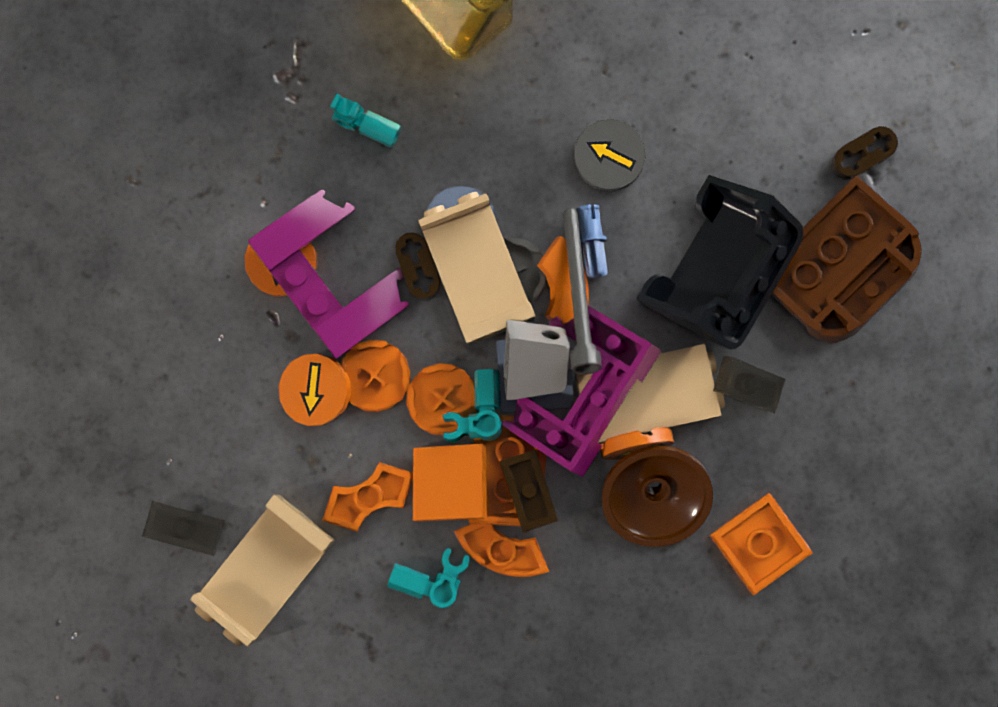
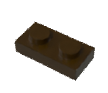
[500,450,558,533]

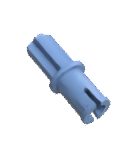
[576,204,608,278]

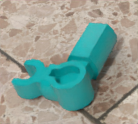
[329,93,402,148]
[443,369,503,442]
[387,548,469,608]

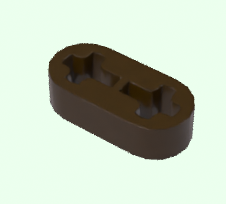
[832,126,898,180]
[395,232,440,301]

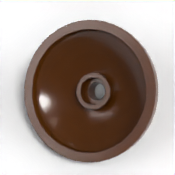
[601,446,713,547]

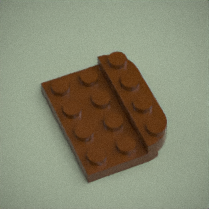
[771,175,922,344]

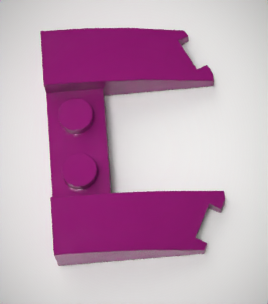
[248,189,408,360]
[502,306,662,477]

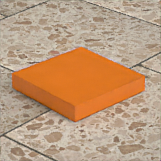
[413,444,487,522]
[709,493,813,596]

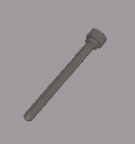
[563,208,602,374]

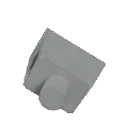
[503,320,574,400]

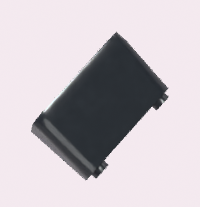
[636,175,803,350]

